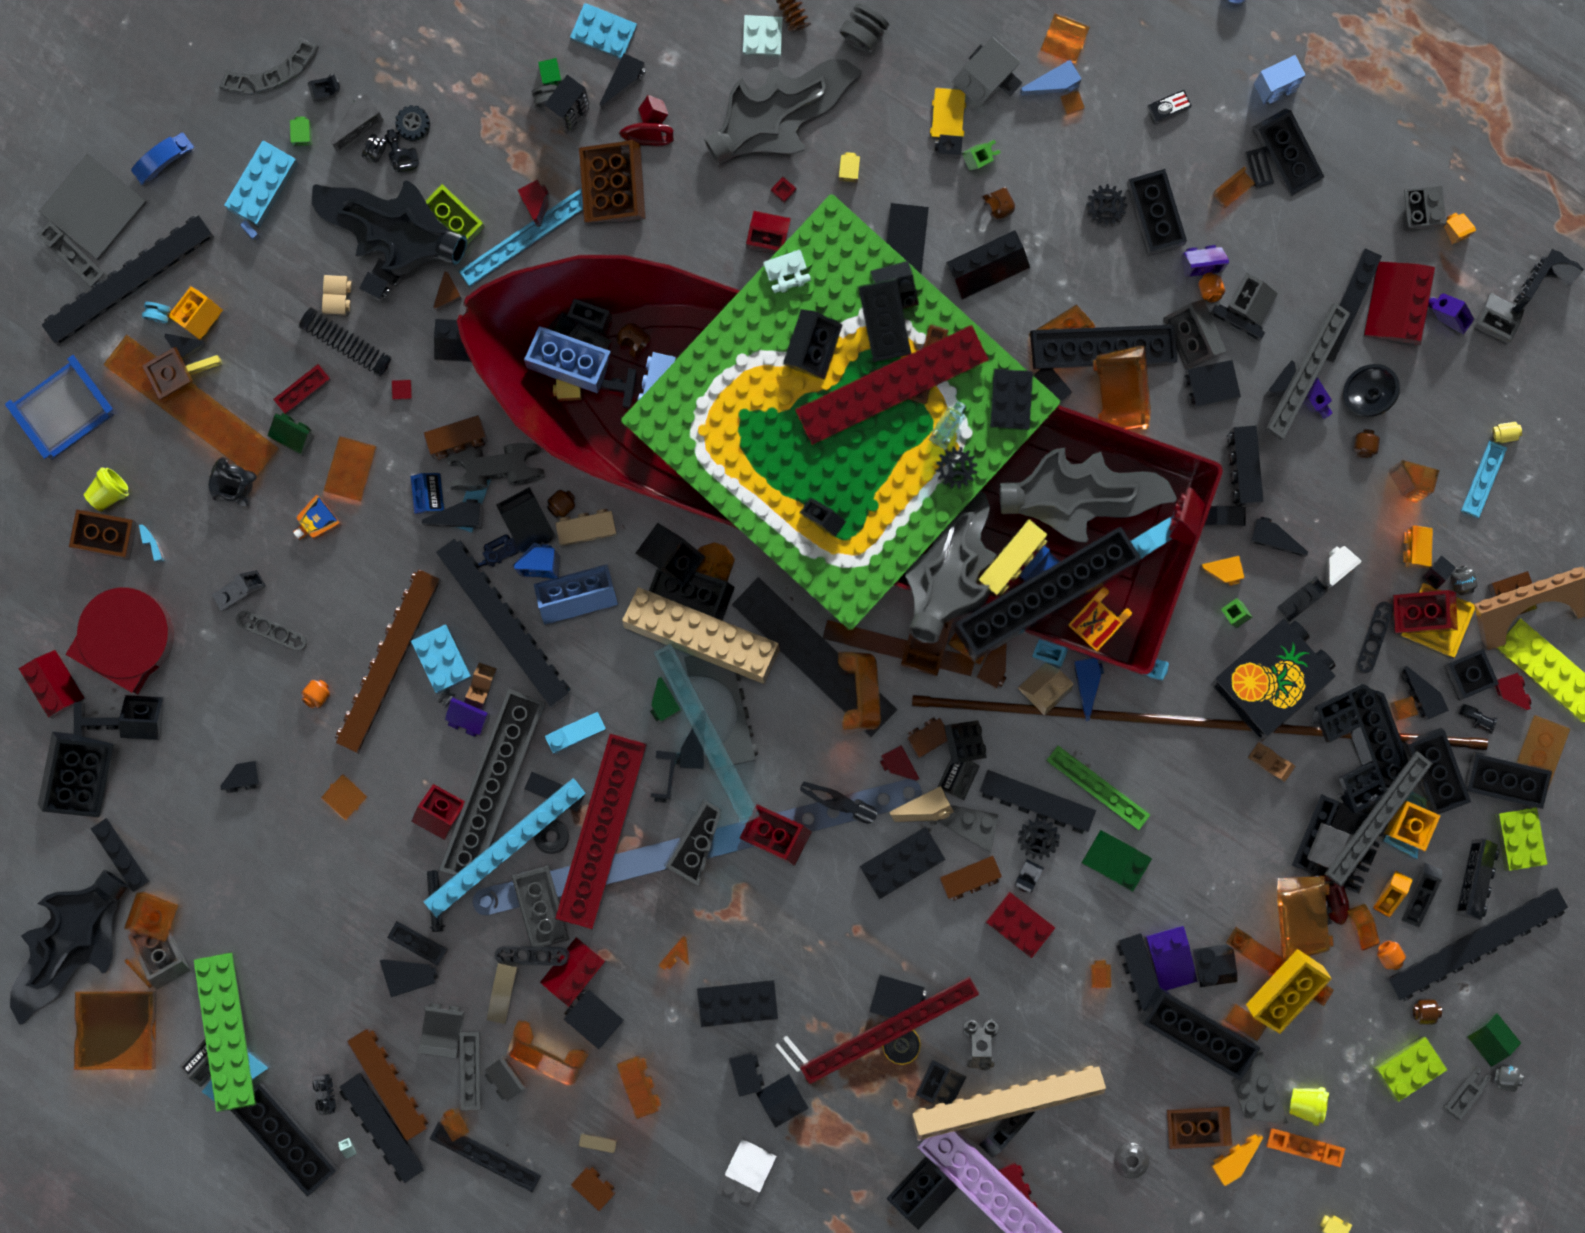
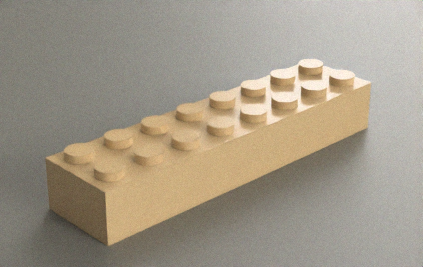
[622,587,780,684]

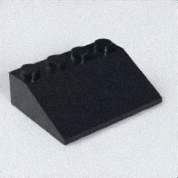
[38,731,114,818]
[1456,838,1500,920]

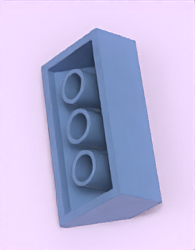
[524,326,611,393]
[534,564,618,625]

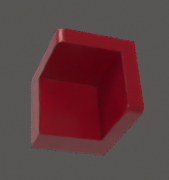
[638,95,669,124]

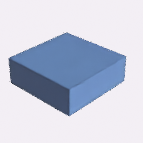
[240,220,260,242]

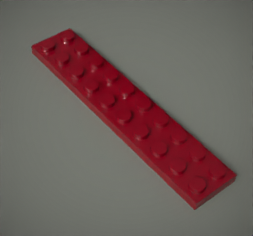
[795,325,989,445]
[555,734,647,930]

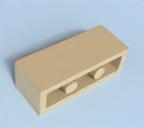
[555,509,617,547]

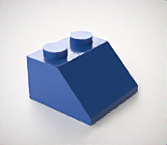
[514,545,560,579]

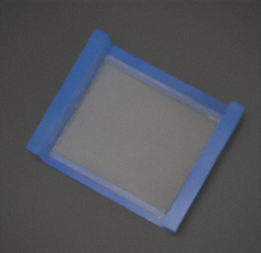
[5,355,114,460]

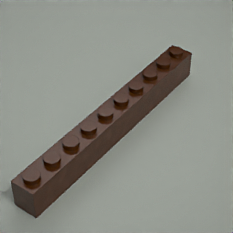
[335,569,441,754]

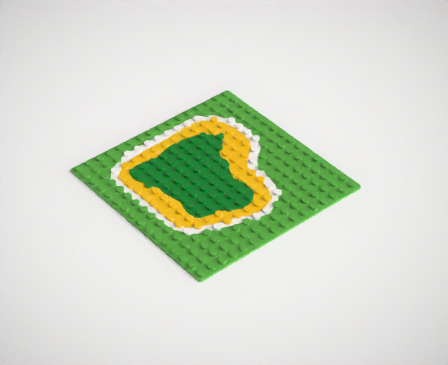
[622,194,1060,630]

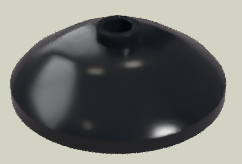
[1343,364,1400,417]

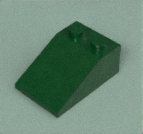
[1081,830,1152,892]

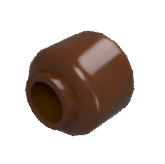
[1354,429,1380,458]
[547,489,575,518]
[1413,999,1442,1025]

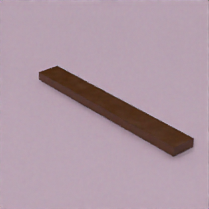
[823,620,975,677]

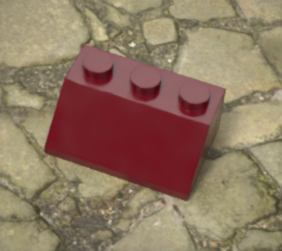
[18,650,85,719]
[540,937,606,1007]

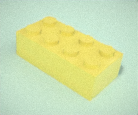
[977,520,1047,598]

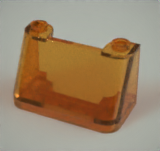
[1093,346,1151,430]
[837,652,881,732]
[1277,876,1334,962]
[507,1019,591,1085]

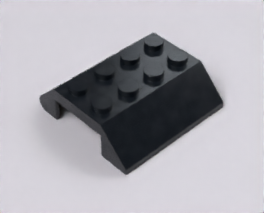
[1292,794,1389,894]

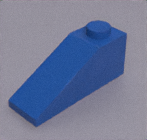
[1074,658,1104,721]

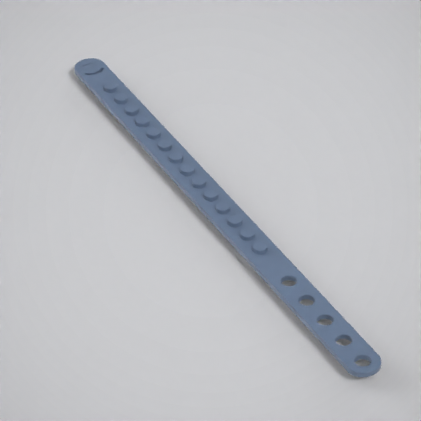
[473,779,922,915]

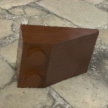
[1167,1107,1232,1149]

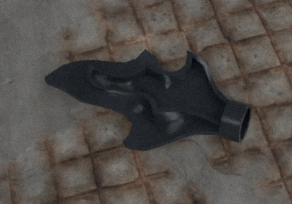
[312,180,467,276]
[10,870,129,1025]

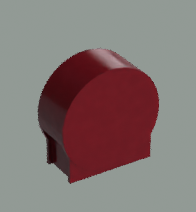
[65,587,174,695]

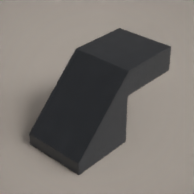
[1204,506,1246,527]

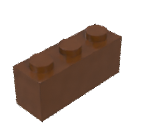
[939,856,1002,901]

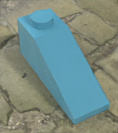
[1131,515,1175,559]
[545,712,606,754]

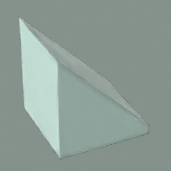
[338,1138,357,1159]

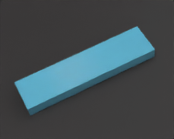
[1461,441,1507,518]

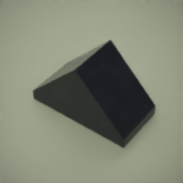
[164,333,205,361]

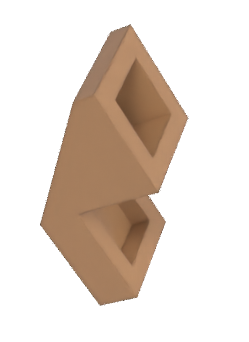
[464,663,497,709]
[1248,742,1296,782]

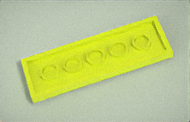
[1496,618,1585,723]

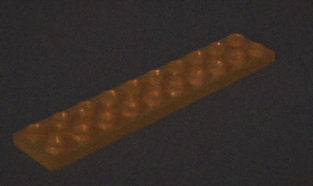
[103,334,279,477]

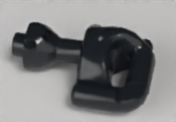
[384,129,419,172]

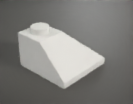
[1324,546,1362,589]

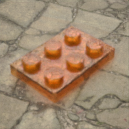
[324,436,377,502]

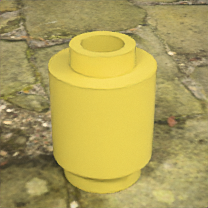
[1492,422,1522,444]

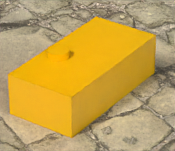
[1246,949,1331,1034]

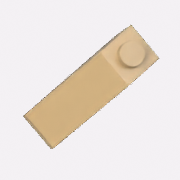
[889,786,954,822]

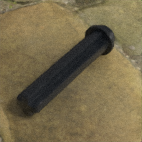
[427,870,445,932]

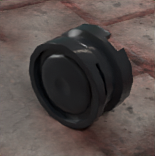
[361,133,387,164]

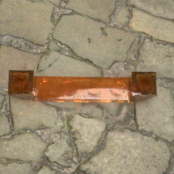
[1225,927,1334,1006]

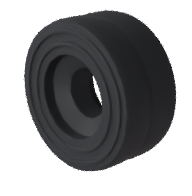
[534,819,569,854]

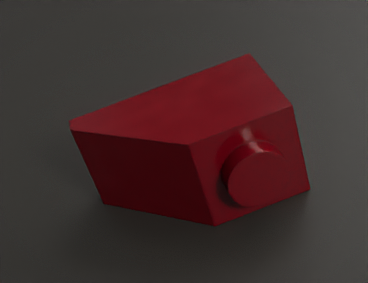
[517,179,549,228]
[879,745,920,781]

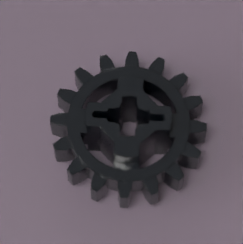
[1086,184,1128,227]
[935,446,978,489]
[1018,817,1060,860]

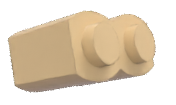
[322,275,352,316]

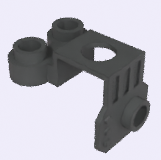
[963,1020,999,1071]

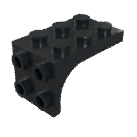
[1512,248,1584,313]

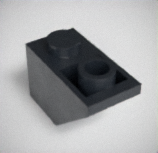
[220,761,261,793]

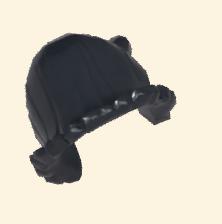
[208,457,257,506]

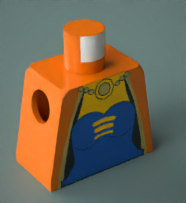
[293,495,341,540]

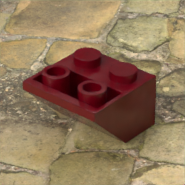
[746,211,791,254]
[1168,488,1205,545]

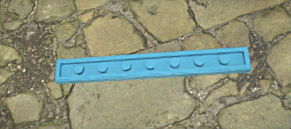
[458,188,583,288]

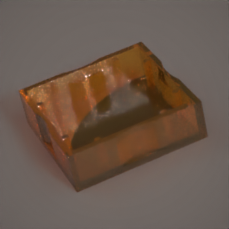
[74,991,157,1070]

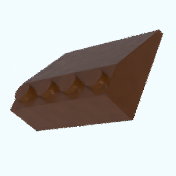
[579,140,646,223]

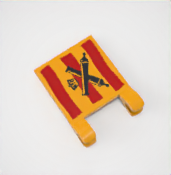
[1068,587,1132,651]

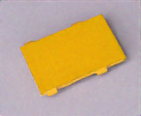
[930,88,966,137]

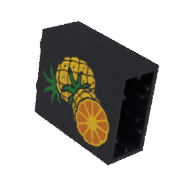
[1211,619,1336,742]

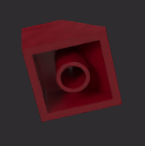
[411,784,465,840]

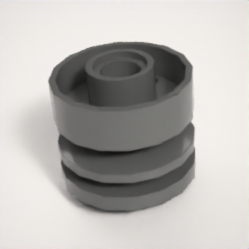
[839,3,889,53]

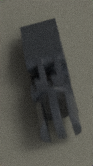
[800,781,877,824]

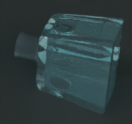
[929,402,967,450]

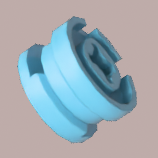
[142,302,171,323]

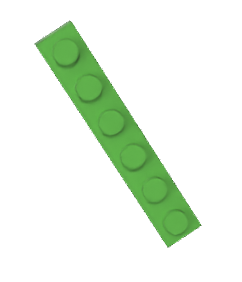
[1046,745,1150,830]

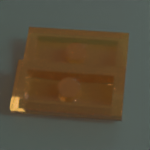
[1041,13,1090,64]

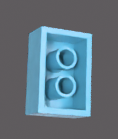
[411,624,472,694]

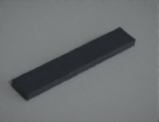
[429,1122,542,1193]

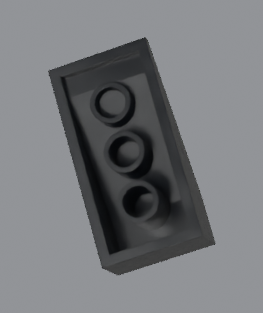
[1253,108,1325,195]
[649,569,735,621]

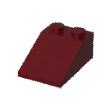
[1393,590,1458,633]
[739,804,812,866]

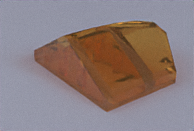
[696,542,735,582]

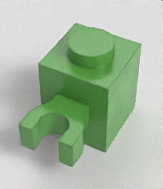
[961,140,1001,170]

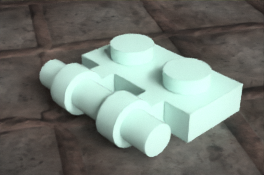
[763,250,811,293]

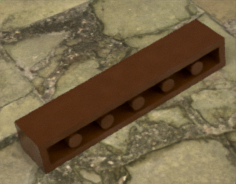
[347,1028,429,1141]

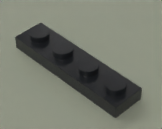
[90,818,150,892]

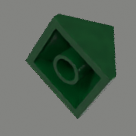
[1467,1013,1521,1067]

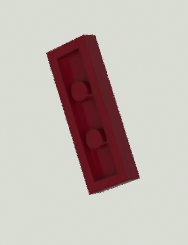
[273,364,331,414]

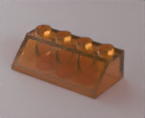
[1389,460,1440,503]

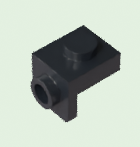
[307,74,340,101]
[1014,859,1044,893]

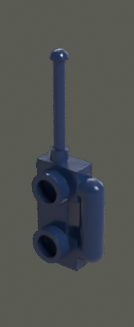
[479,534,520,567]

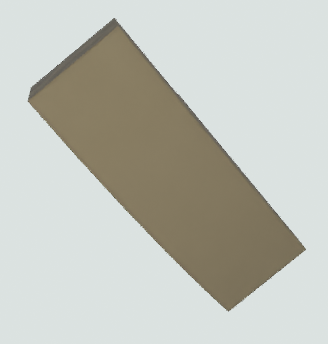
[487,963,518,1024]

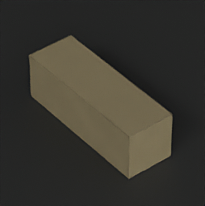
[579,1134,617,1153]

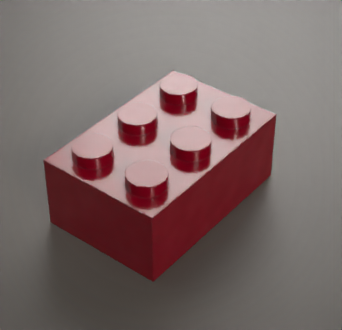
[985,892,1055,958]

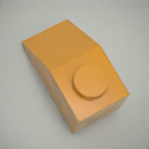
[1444,213,1476,245]
[1200,556,1244,586]
[1373,870,1412,918]

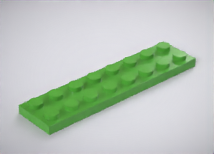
[194,952,256,1112]

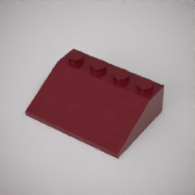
[1364,261,1435,345]

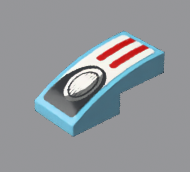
[139,524,165,563]

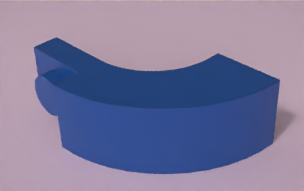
[131,132,194,185]

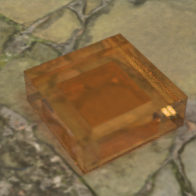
[1060,90,1085,115]

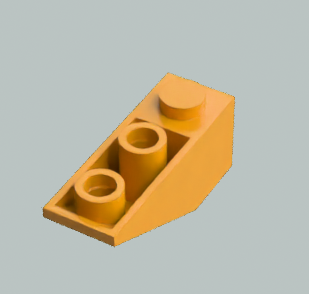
[1211,1134,1263,1186]

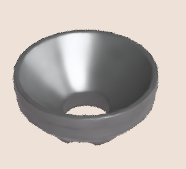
[1114,1143,1149,1179]

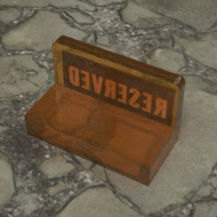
[1213,166,1255,208]

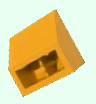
[1403,525,1433,568]

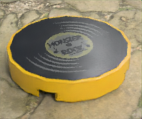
[882,1030,921,1065]

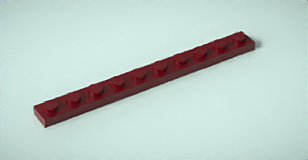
[800,977,979,1084]

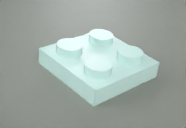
[743,15,783,56]

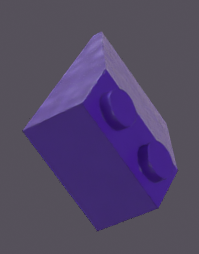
[1182,245,1229,278]
[1144,926,1198,991]

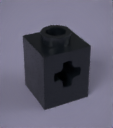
[934,135,963,159]
[1422,555,1456,590]

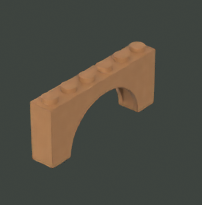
[1474,566,1585,650]

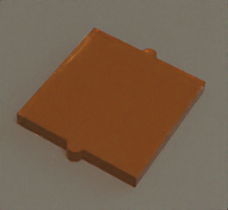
[321,774,367,820]
[124,959,152,988]

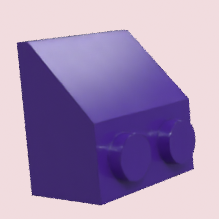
[445,697,490,737]

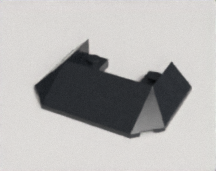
[1311,684,1409,813]

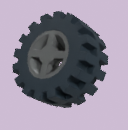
[395,105,430,141]

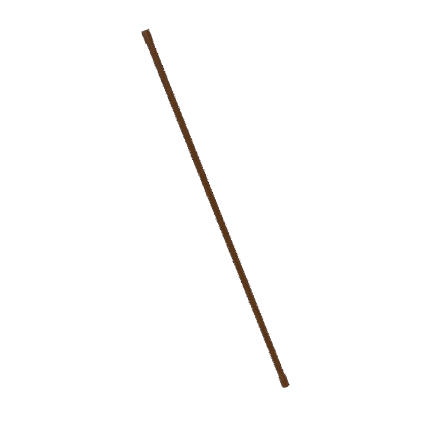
[912,695,1488,750]

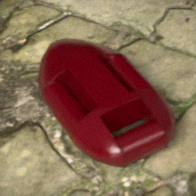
[619,123,674,146]
[1317,874,1349,925]

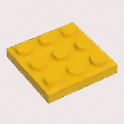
[1401,583,1475,658]

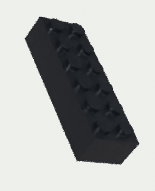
[1139,986,1261,1081]
[230,1082,339,1197]

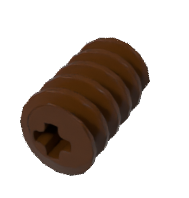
[776,0,811,31]

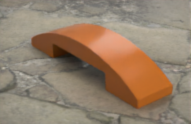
[1266,1128,1345,1167]

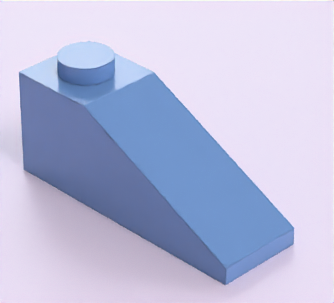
[1020,60,1082,95]

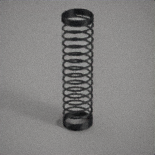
[298,307,391,377]

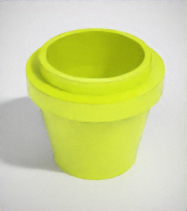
[84,468,129,512]
[1289,1087,1329,1126]

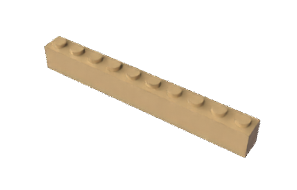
[912,1066,1106,1140]

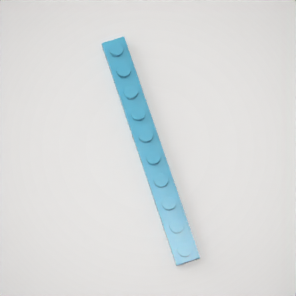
[423,778,586,917]

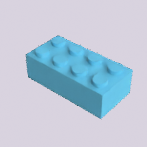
[224,140,298,228]

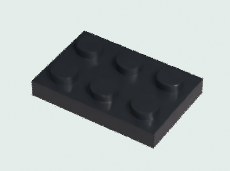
[990,369,1033,430]
[944,720,987,764]

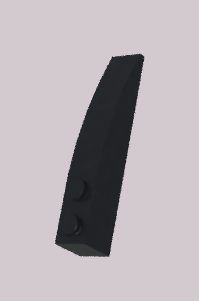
[1326,248,1382,363]

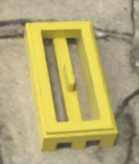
[186,355,222,376]

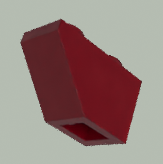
[1495,673,1532,711]

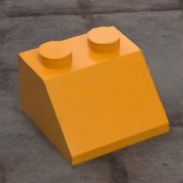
[168,286,223,340]
[1384,800,1440,851]

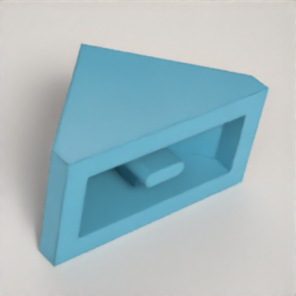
[1032,639,1068,668]

